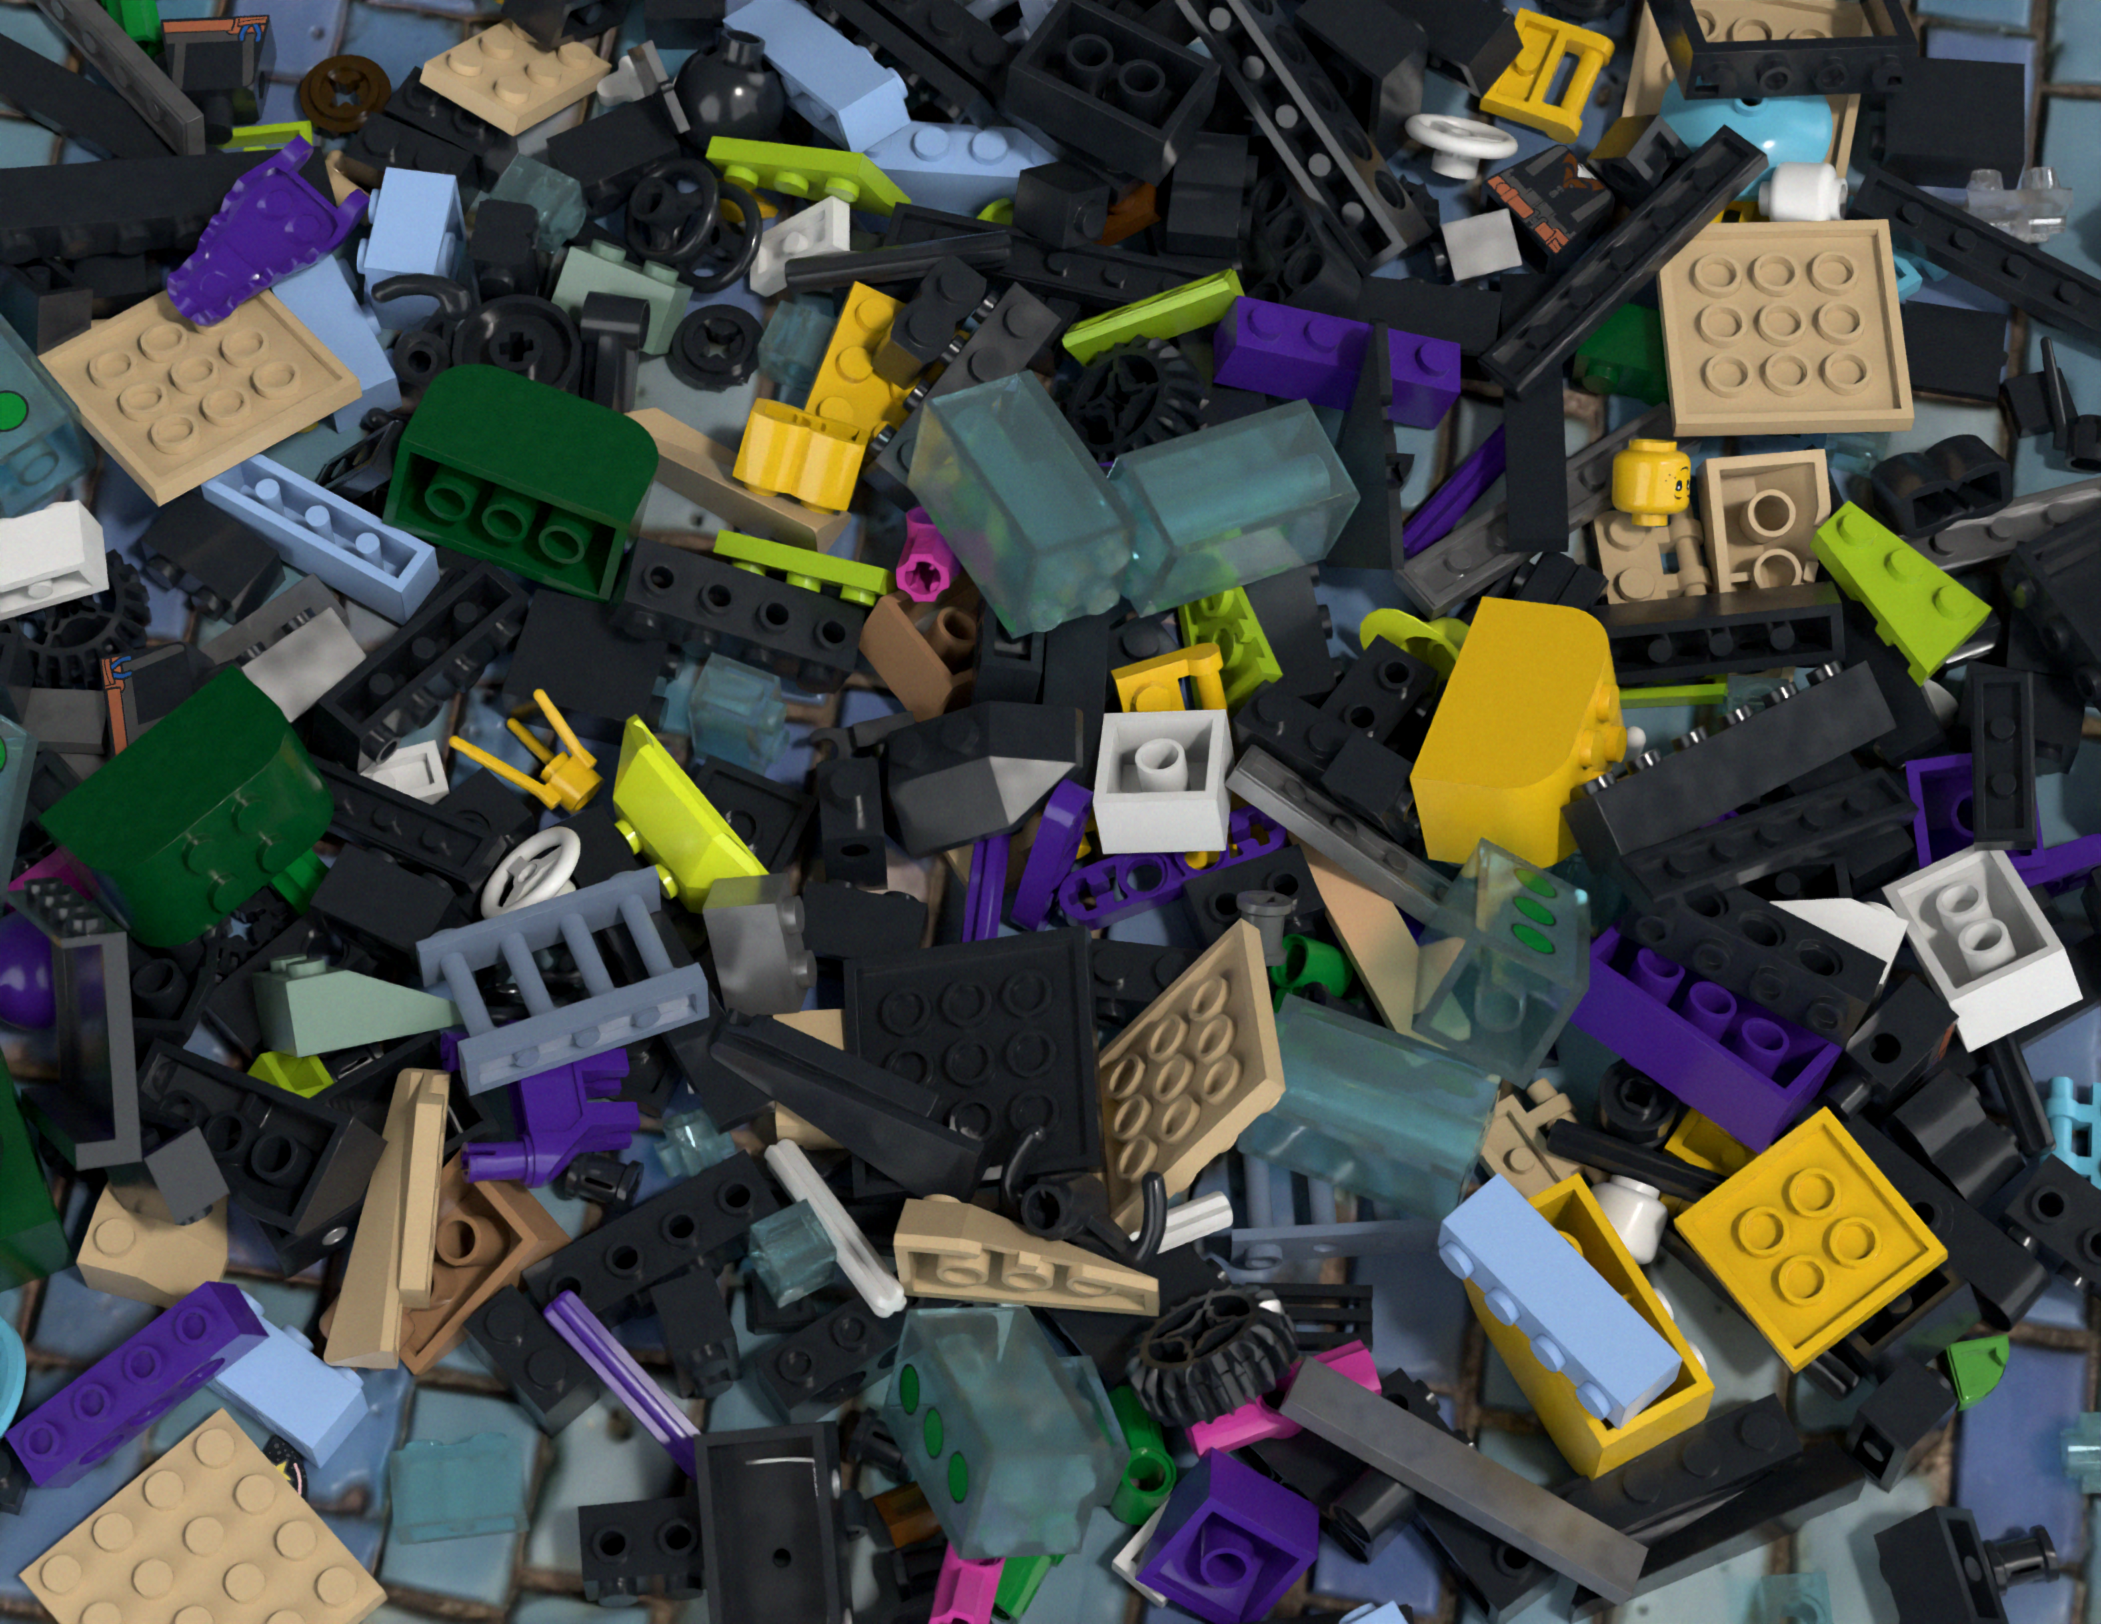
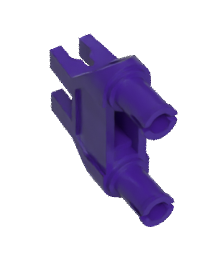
[440,1019,641,1189]

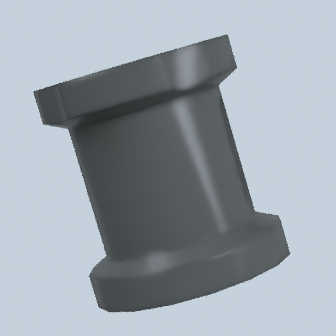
[1236,890,1293,967]

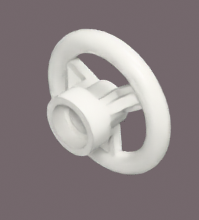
[1405,114,1518,179]
[480,827,581,920]

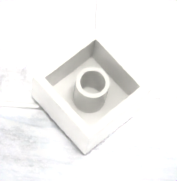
[1093,709,1235,854]

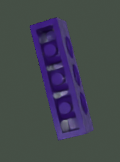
[4,1281,270,1488]

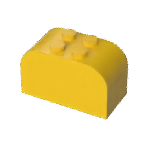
[1410,596,1627,871]
[1463,1172,1716,1481]

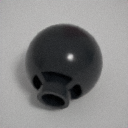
[673,29,786,160]

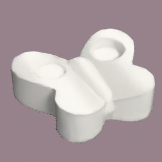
[597,56,645,106]

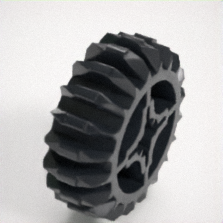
[1057,335,1210,493]
[0,549,152,690]
[1125,1283,1300,1428]

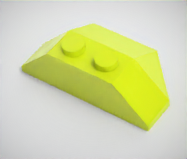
[613,714,769,914]

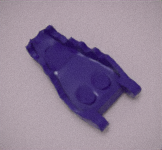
[167,135,370,326]

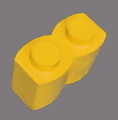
[732,398,871,514]

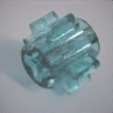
[654,1109,737,1182]
[2059,1412,2101,1493]

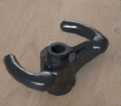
[366,273,472,430]
[998,1123,1168,1273]

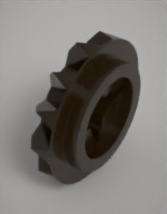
[300,54,392,138]

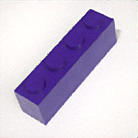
[1213,295,1460,430]

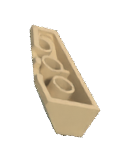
[1695,449,1831,698]
[76,1110,229,1309]
[893,1194,1159,1316]

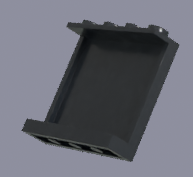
[6,877,142,1170]

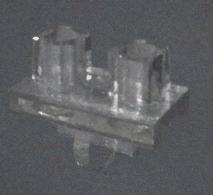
[1962,167,2074,244]

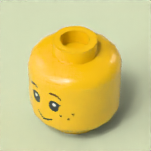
[1611,439,1691,526]

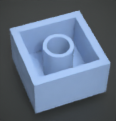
[357,167,467,331]

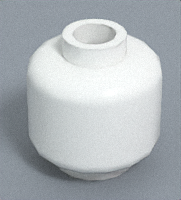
[1759,162,1848,222]
[1590,1174,1668,1264]

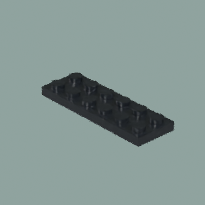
[583,754,820,1119]

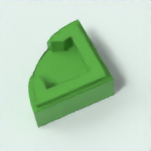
[1942,1334,2009,1411]

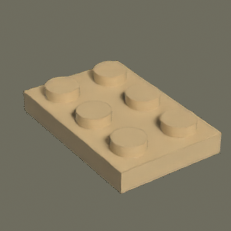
[420,18,612,137]

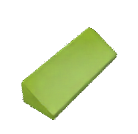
[1062,268,1245,366]

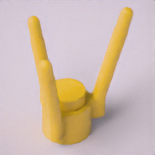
[449,689,605,815]

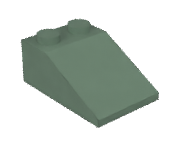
[251,954,465,1057]

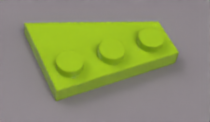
[706,136,912,218]
[1809,500,1992,687]
[713,529,901,607]
[1173,553,1283,720]

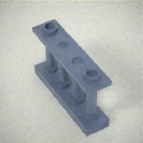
[415,865,709,1096]
[1229,1086,1474,1269]

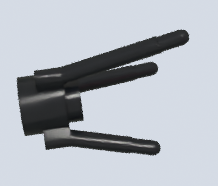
[2040,336,2101,474]

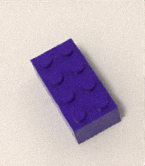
[1553,913,1843,1155]

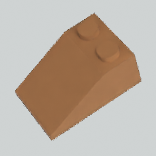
[858,559,1049,723]
[338,1149,573,1376]

